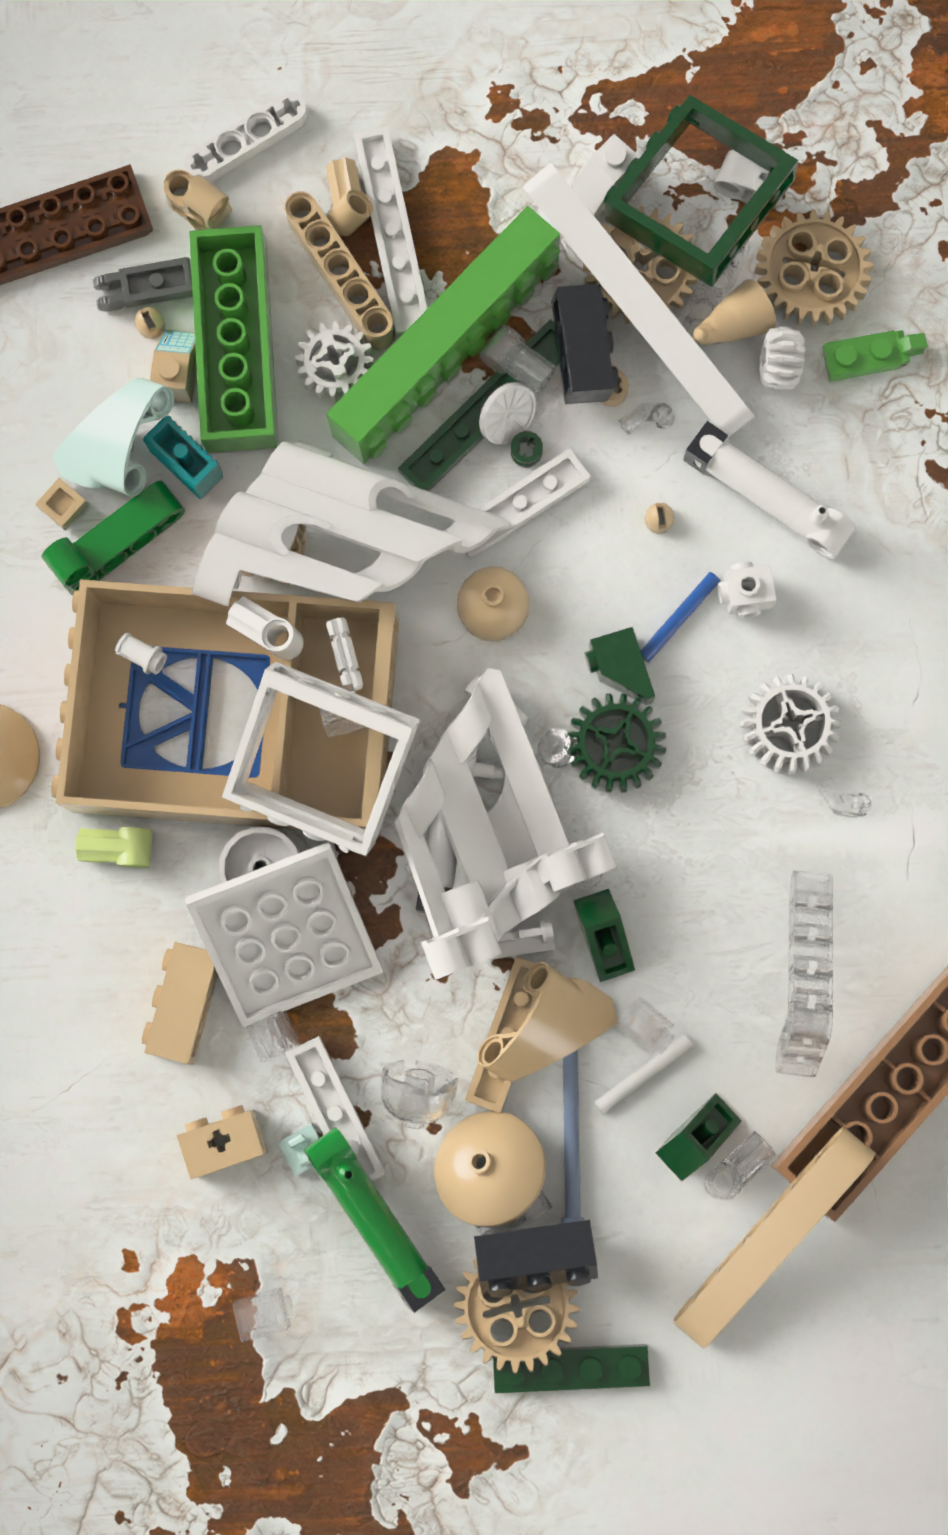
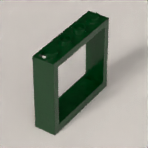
[604,95,798,287]

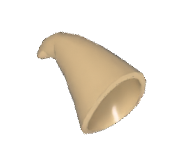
[693,279,776,345]

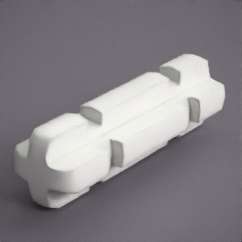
[327,617,363,692]

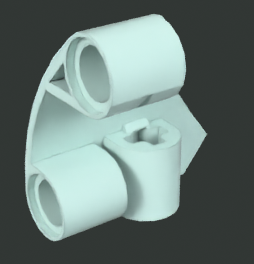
[52,378,174,497]

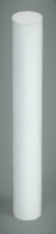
[594,1034,693,1114]

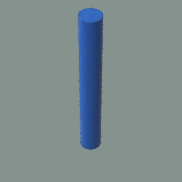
[640,572,720,663]

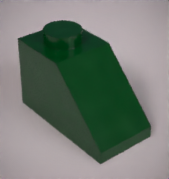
[584,627,655,705]
[573,888,635,982]
[655,1093,742,1182]

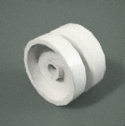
[218,827,302,883]

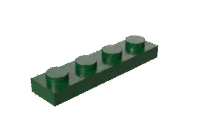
[493,1344,650,1393]

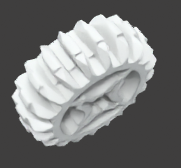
[740,674,842,774]

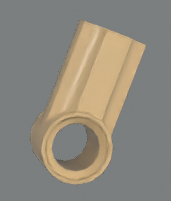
[326,157,373,236]

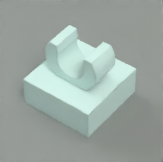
[277,1123,320,1176]

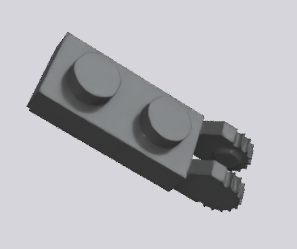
[93,257,193,311]

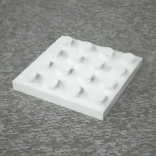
[185,842,383,1027]

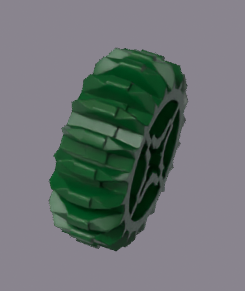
[566,693,666,793]

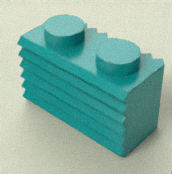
[143,416,223,499]

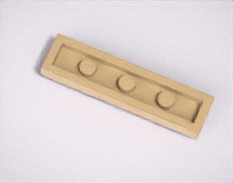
[465,957,537,1113]

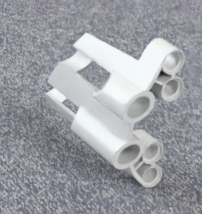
[192,440,510,607]
[395,668,617,980]

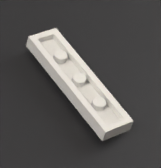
[449,448,591,559]
[285,1036,386,1181]

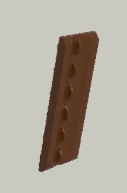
[0,164,153,285]

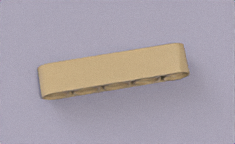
[284,191,395,350]

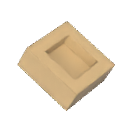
[35,478,89,530]

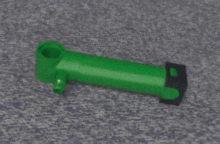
[303,1127,446,1313]

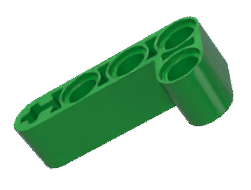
[41,481,185,595]

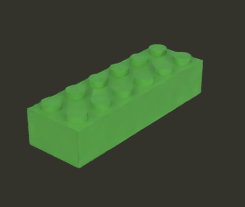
[189,225,279,453]

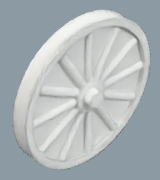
[479,382,536,445]

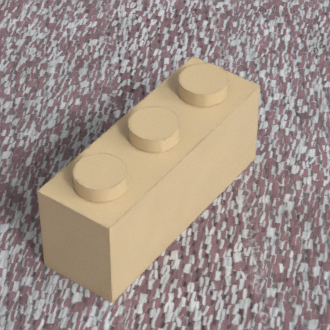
[142,942,218,1064]

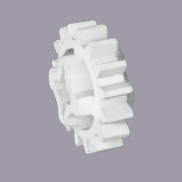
[295,321,374,402]

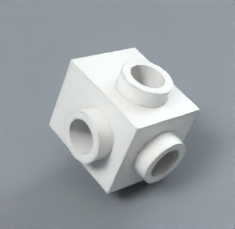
[718,562,776,618]

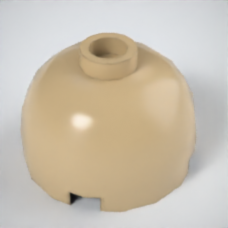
[457,566,529,642]

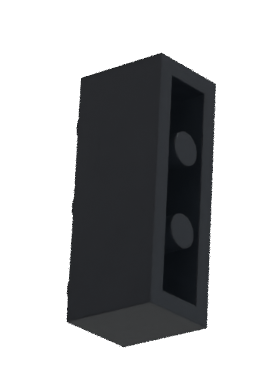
[551,284,618,404]
[474,1220,598,1297]

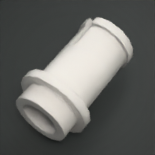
[115,633,167,674]

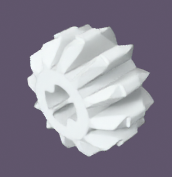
[759,327,805,391]

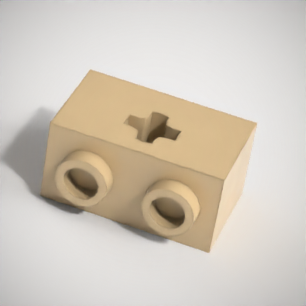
[177,1105,268,1180]

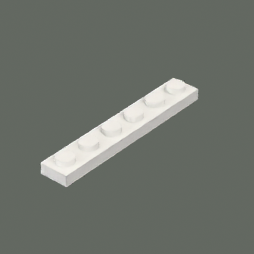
[353,126,428,338]

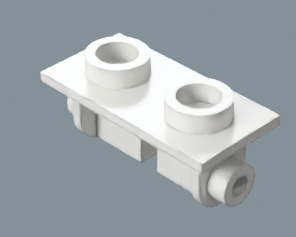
[485,912,555,961]

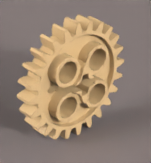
[583,206,698,325]
[754,209,874,327]
[454,1259,580,1373]

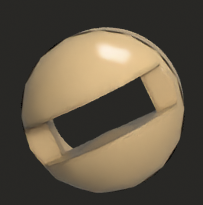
[135,307,165,339]
[645,503,675,534]

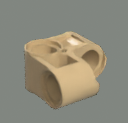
[163,169,232,230]

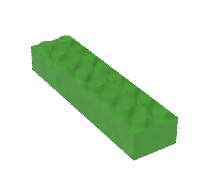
[326,205,560,465]

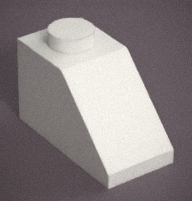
[571,134,640,218]

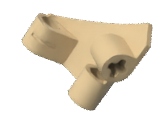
[477,962,618,1081]

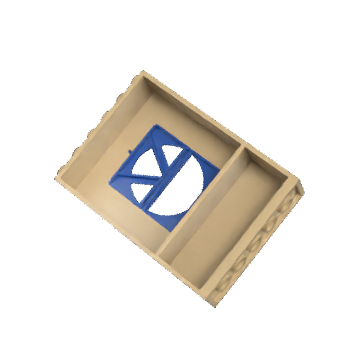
[51,579,400,836]

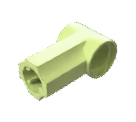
[75,827,153,868]

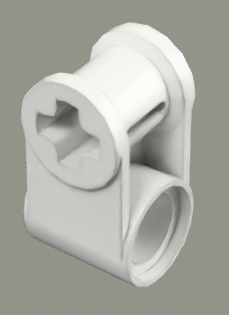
[713,150,783,209]

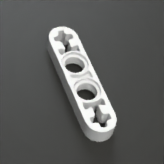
[185,93,308,183]

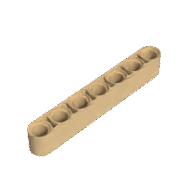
[673,1127,875,1349]

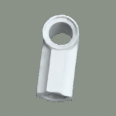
[226,596,304,660]

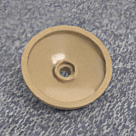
[0,704,40,809]
[434,1111,546,1227]

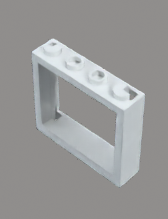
[222,662,420,856]

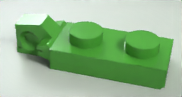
[822,330,928,382]

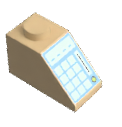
[150,329,197,403]

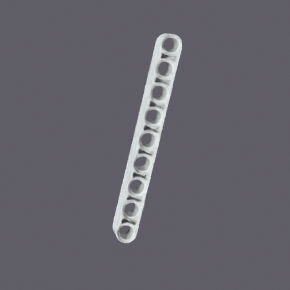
[523,162,755,439]

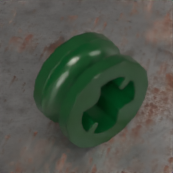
[511,431,543,468]

